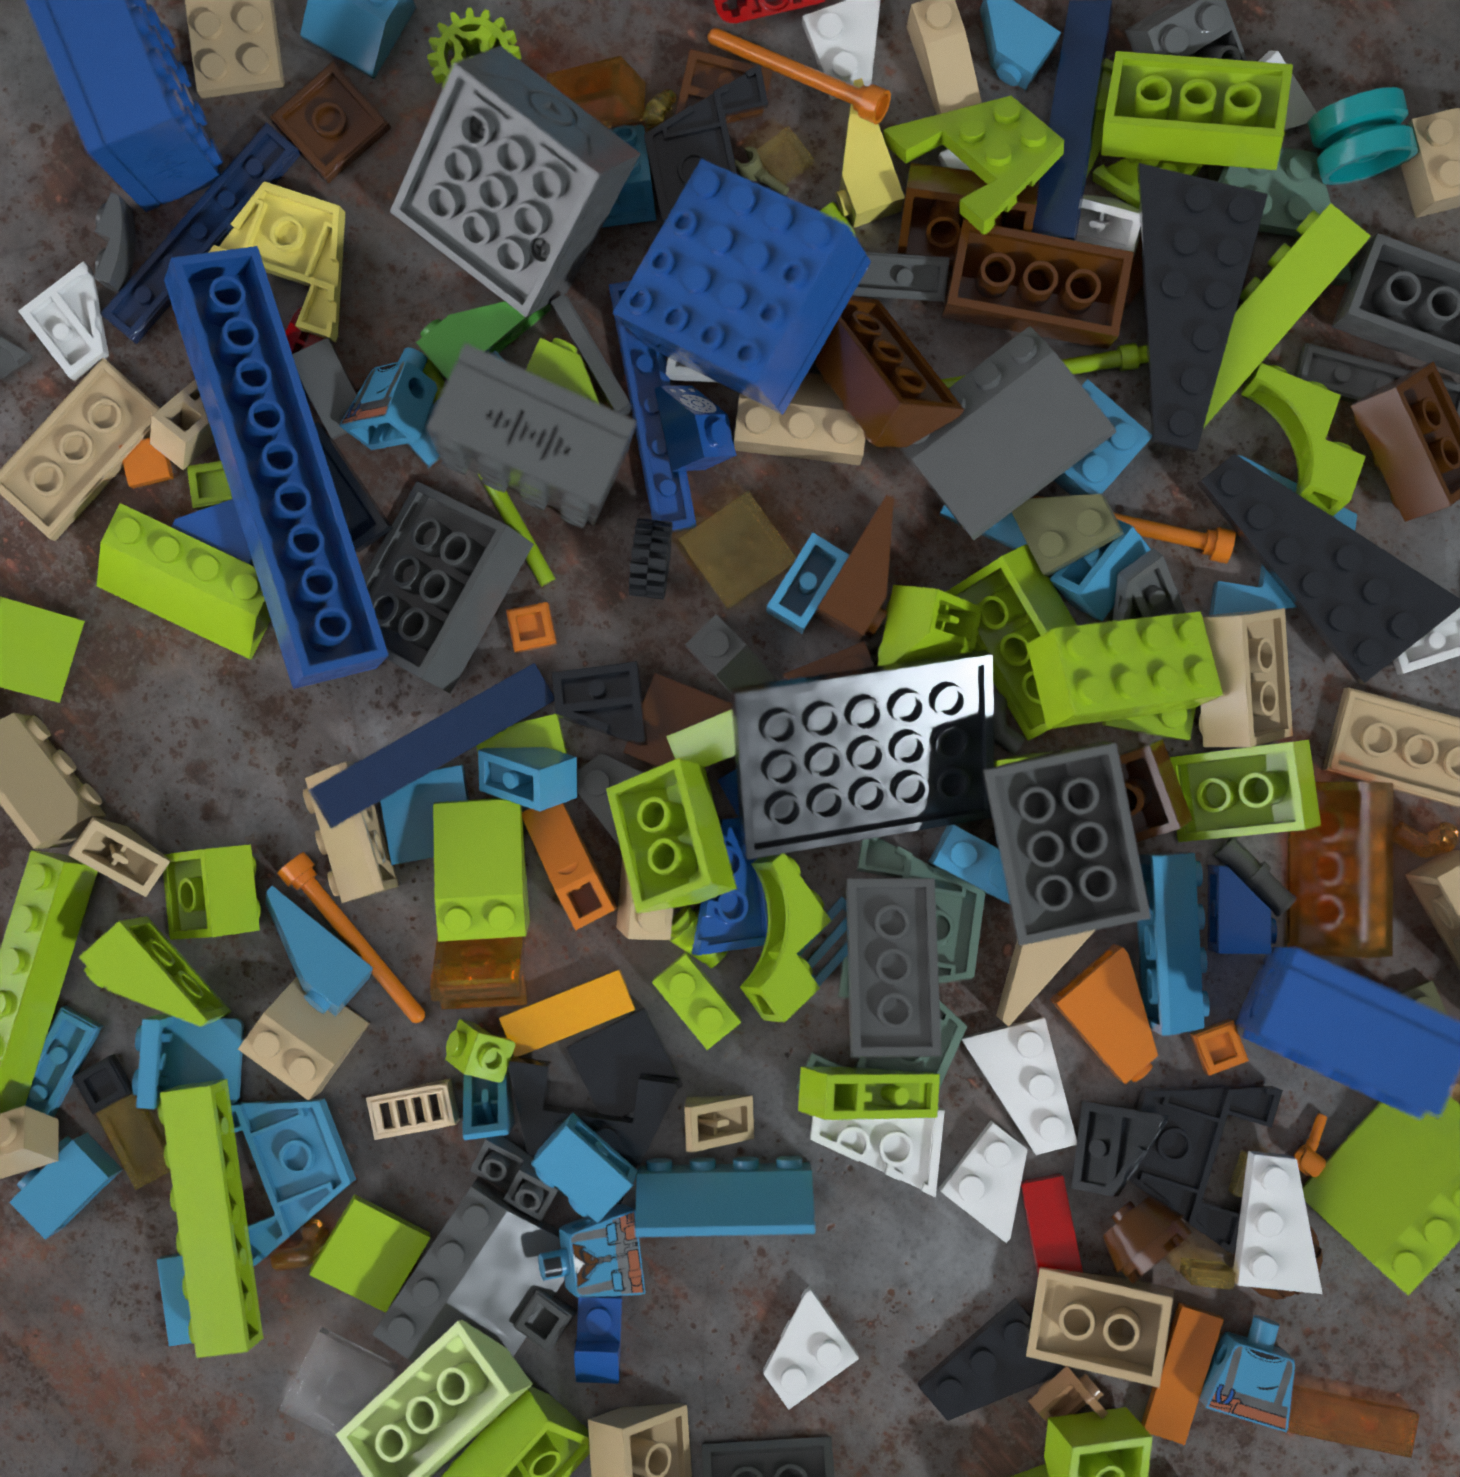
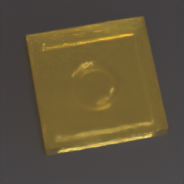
[679,491,796,610]

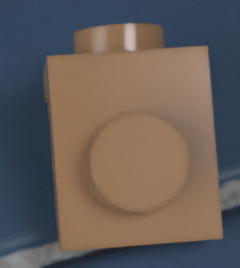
[1028,1366,1108,1423]

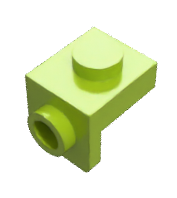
[445,1019,515,1083]

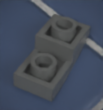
[94,192,136,293]
[292,337,358,440]
[470,1136,558,1221]

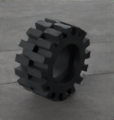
[629,518,673,600]

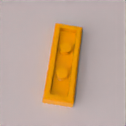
[499,969,636,1057]

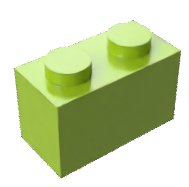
[652,952,741,1050]

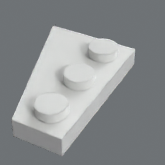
[961,1016,1077,1155]
[810,1107,945,1197]
[1232,1151,1322,1294]

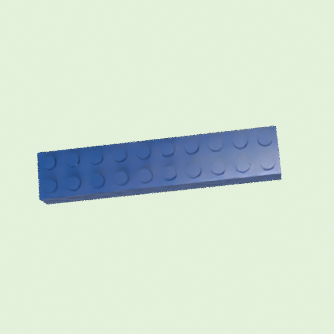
[164,246,389,689]

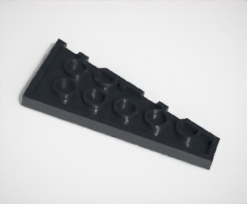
[1137,163,1268,452]
[1197,454,1460,684]

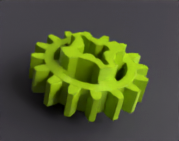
[427,7,521,88]

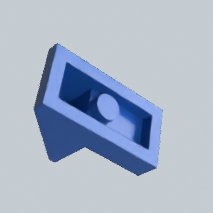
[574,1296,623,1384]

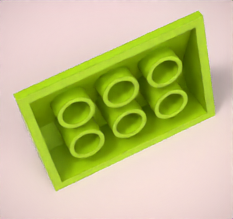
[1302,1096,1460,1296]

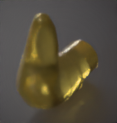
[644,89,676,132]

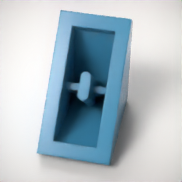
[463,1068,515,1140]

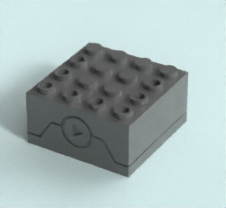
[390,46,640,317]
[427,343,636,528]

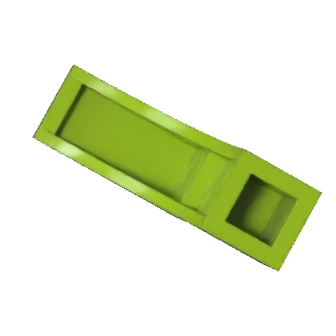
[1241,363,1366,516]
[740,853,832,1022]

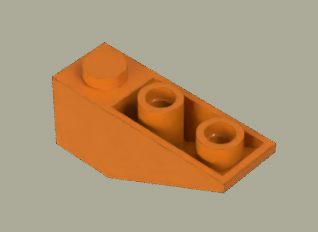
[522,803,618,931]

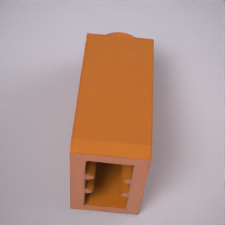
[1049,944,1158,1084]

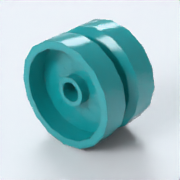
[1307,87,1418,185]

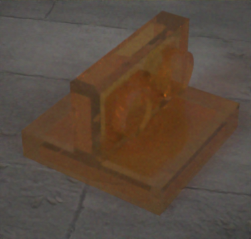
[430,934,528,1010]

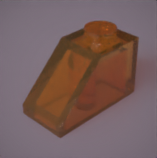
[547,55,646,129]

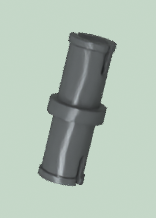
[1214,837,1297,917]

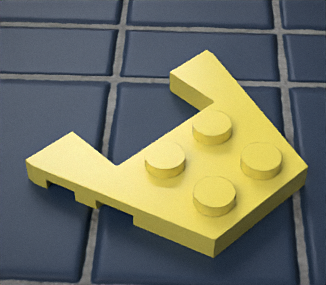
[208,181,345,342]

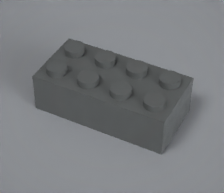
[1332,233,1460,374]

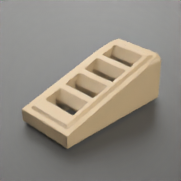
[366,1078,460,1140]

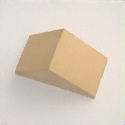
[68,817,170,897]
[685,1095,754,1152]

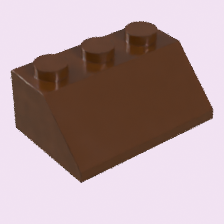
[897,163,1039,272]
[1351,361,1460,522]

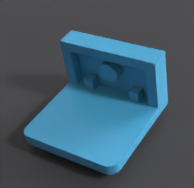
[132,1014,244,1109]

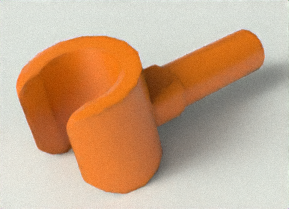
[1293,1113,1328,1177]

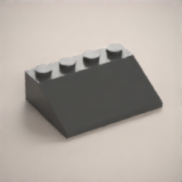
[899,326,1117,541]
[363,481,534,694]
[983,741,1151,946]
[372,1176,564,1362]

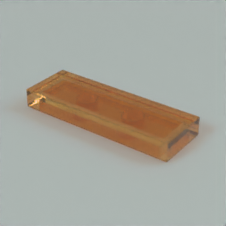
[1283,1385,1420,1458]

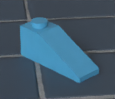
[265,886,373,1017]

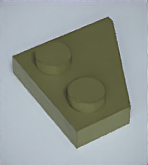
[1012,494,1124,577]

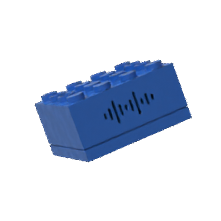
[25,0,223,212]
[613,159,871,415]
[1235,947,1460,1119]

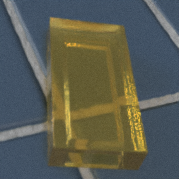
[96,1094,171,1190]

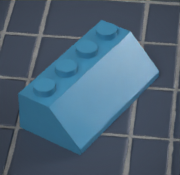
[1137,852,1210,1036]
[635,1156,815,1237]

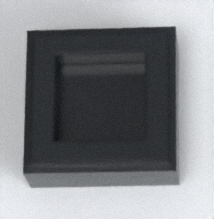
[72,1054,133,1114]

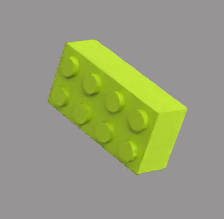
[1026,611,1223,729]

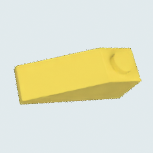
[836,78,905,228]

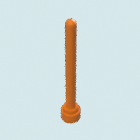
[708,28,891,124]
[1032,496,1236,564]
[277,852,425,1023]

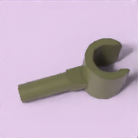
[734,147,789,196]

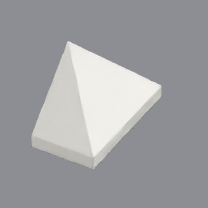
[1076,195,1141,257]

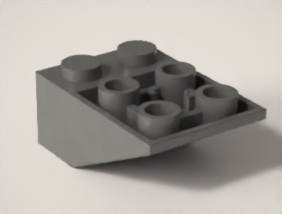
[1125,0,1247,61]

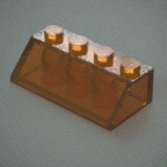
[1287,781,1393,959]

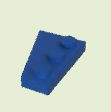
[692,818,768,955]

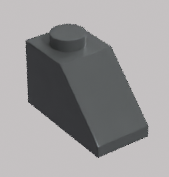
[685,614,776,693]

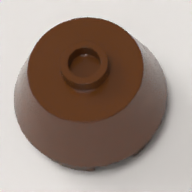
[1103,1196,1193,1284]

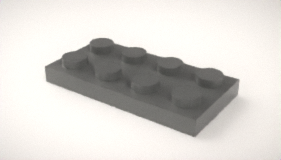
[846,878,942,1058]

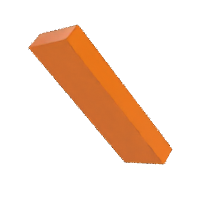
[1141,1302,1224,1445]

